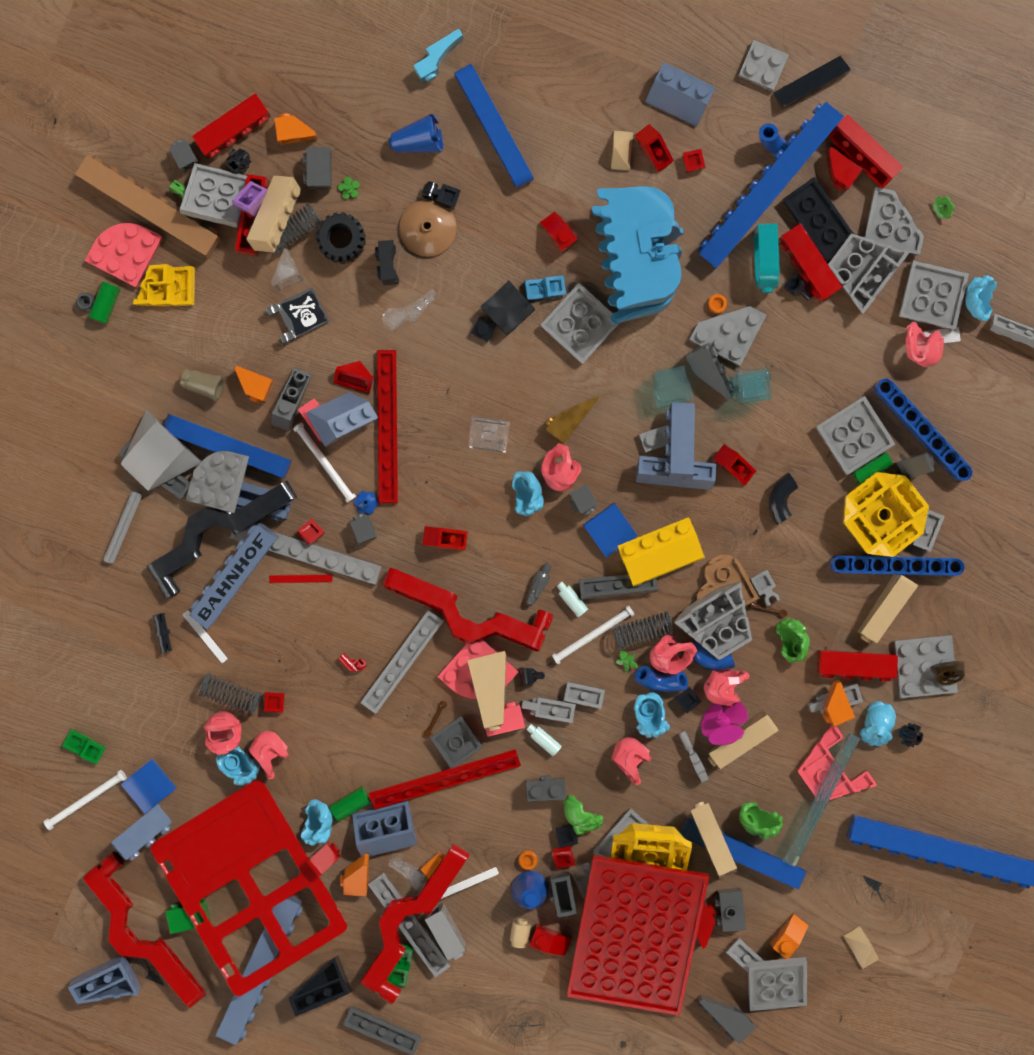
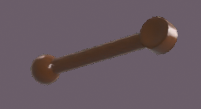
[748,602,787,617]
[424,701,447,737]

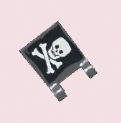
[266,288,329,345]

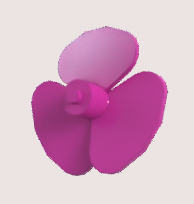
[702,702,748,746]

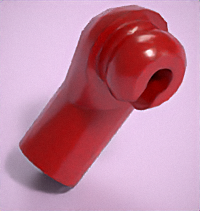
[338,653,366,672]

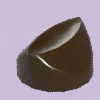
[930,661,965,685]

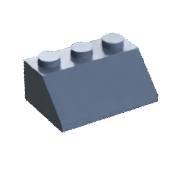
[645,62,715,127]
[306,392,378,447]
[352,801,418,856]

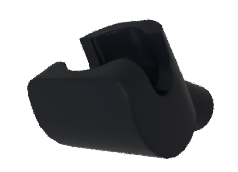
[784,273,812,301]
[519,667,545,686]

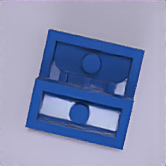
[583,503,637,558]
[121,759,177,814]

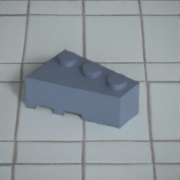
[110,804,172,861]
[68,956,141,1004]

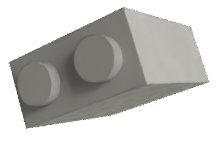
[425,903,466,960]

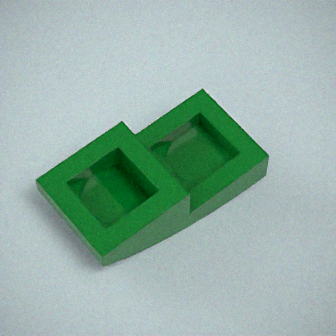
[62,728,106,765]
[388,944,413,987]

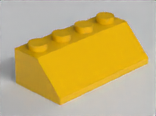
[617,517,705,587]

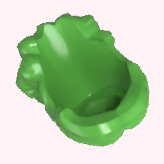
[776,618,810,663]
[564,795,603,835]
[739,802,783,839]

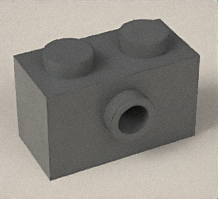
[303,147,332,190]
[569,484,598,515]
[526,775,566,802]
[549,872,577,918]
[715,888,746,932]

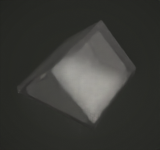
[271,248,304,291]
[468,417,510,453]

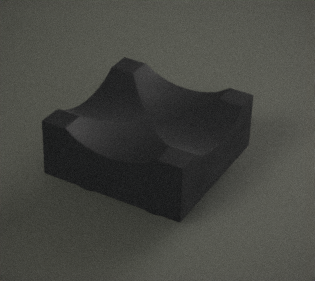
[375,240,399,285]
[481,280,535,336]

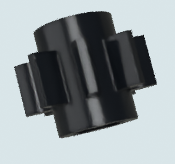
[226,148,251,173]
[899,723,923,748]

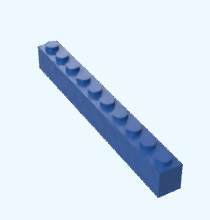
[698,102,844,269]
[847,814,1034,889]

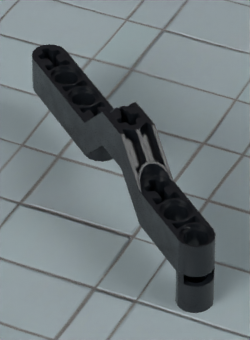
[146,480,297,599]

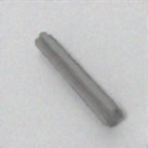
[103,492,142,564]

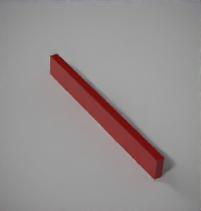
[377,350,398,503]
[369,749,521,810]

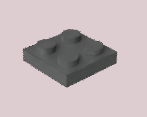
[430,715,483,768]

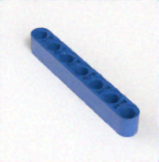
[454,64,534,189]
[874,378,973,481]
[164,414,292,478]
[829,555,965,576]
[680,817,807,889]

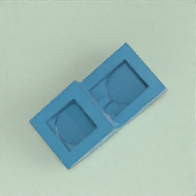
[523,275,566,301]

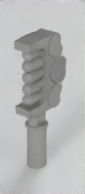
[678,730,709,783]

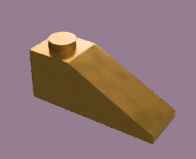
[545,396,599,445]

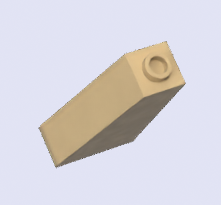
[857,574,918,644]
[467,651,507,732]
[707,711,779,769]
[691,802,737,879]

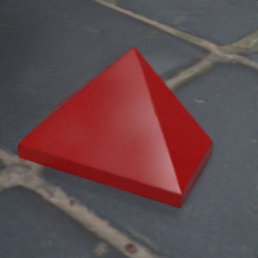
[333,361,373,394]

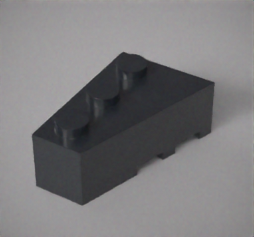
[288,956,352,1016]

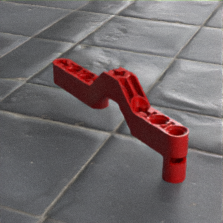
[382,568,554,652]
[360,843,470,1005]
[83,851,206,1008]

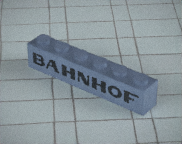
[189,523,279,629]

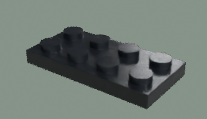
[782,177,854,262]

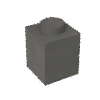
[169,139,200,173]
[350,513,378,544]

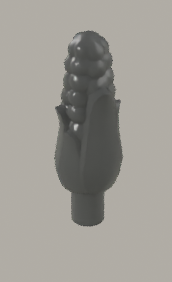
[526,563,552,606]

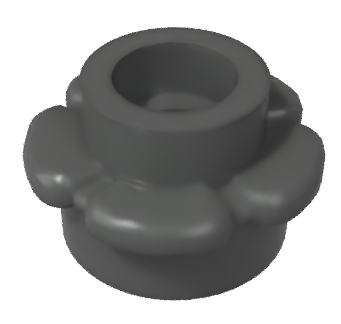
[76,293,94,311]

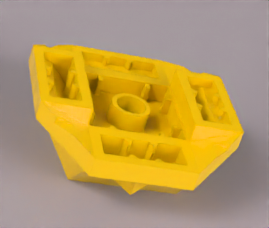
[843,472,929,557]
[610,823,692,870]

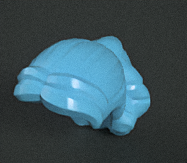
[965,275,997,321]
[512,471,544,516]
[634,692,670,738]
[860,701,896,746]
[216,746,261,786]
[301,799,333,846]

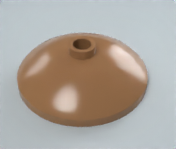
[399,199,457,257]

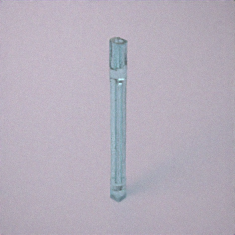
[783,733,860,867]

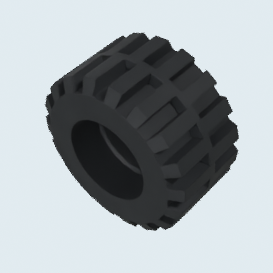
[316,212,366,264]

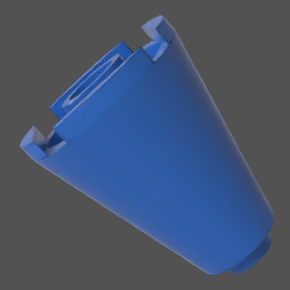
[388,113,444,153]
[511,871,549,910]

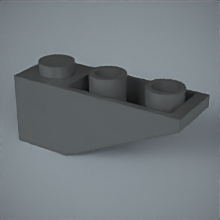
[686,342,735,399]
[271,368,312,431]
[893,453,935,479]
[698,995,756,1044]

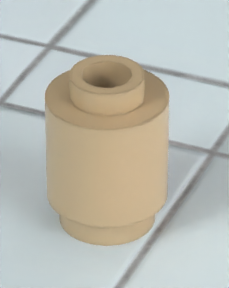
[510,918,531,948]

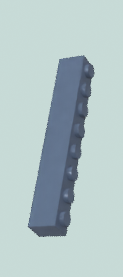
[216,896,303,1045]

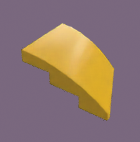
[133,264,195,306]

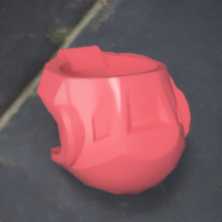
[906,322,944,367]
[541,443,582,492]
[650,634,697,674]
[704,670,750,706]
[204,711,241,755]
[249,731,289,779]
[611,737,652,785]

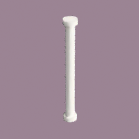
[293,422,356,503]
[552,605,635,664]
[44,770,127,830]

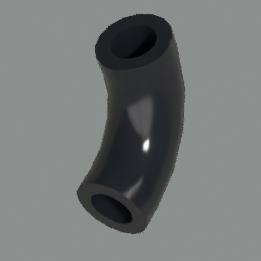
[768,473,798,525]

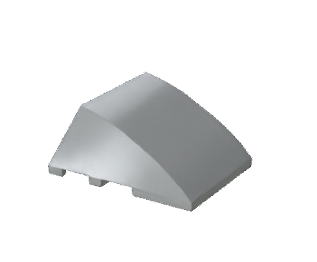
[828,233,910,314]
[121,410,202,491]
[674,582,752,660]

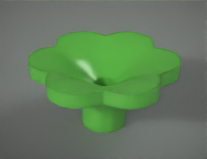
[932,196,955,219]

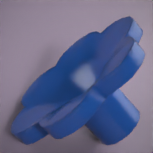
[354,491,379,514]

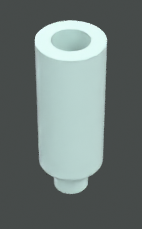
[557,582,588,617]
[526,724,562,756]

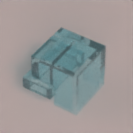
[652,365,694,408]
[729,366,771,403]

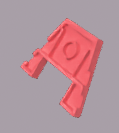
[797,725,877,803]

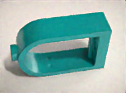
[753,223,779,293]

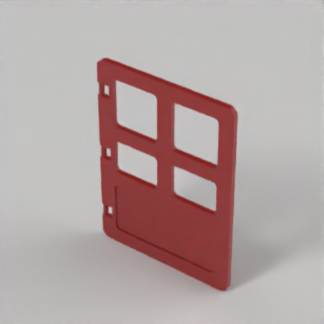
[151,780,347,996]

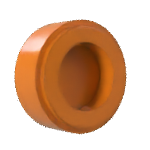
[708,294,727,314]
[519,850,538,870]

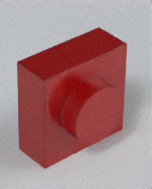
[682,149,706,173]
[297,519,325,546]
[264,692,285,713]
[552,846,575,869]

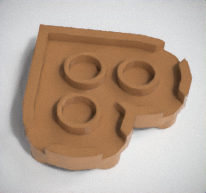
[696,554,759,606]

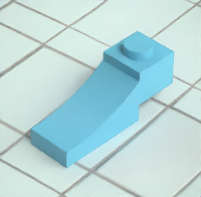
[413,29,463,83]

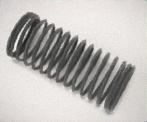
[274,203,321,255]
[613,611,675,650]
[199,673,261,716]

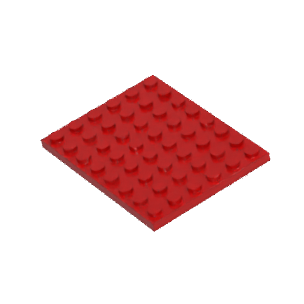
[567,855,709,1016]

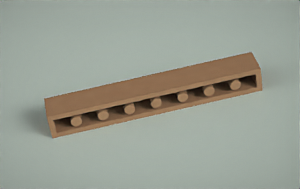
[75,155,221,258]

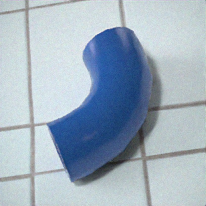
[759,123,789,156]
[692,640,735,671]
[635,666,688,692]

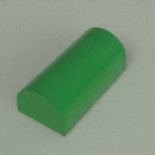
[88,281,121,325]
[851,453,893,485]
[329,786,371,822]

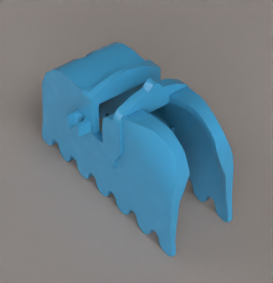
[592,186,684,325]

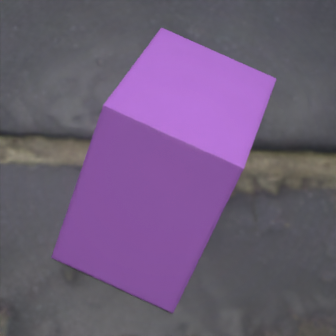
[232,181,268,217]

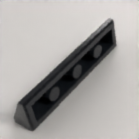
[773,56,851,110]

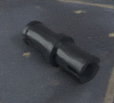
[152,613,172,653]

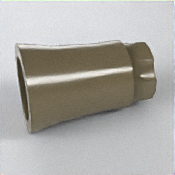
[180,369,225,402]

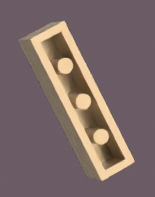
[246,176,301,253]

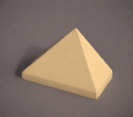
[611,131,633,171]
[843,926,879,969]

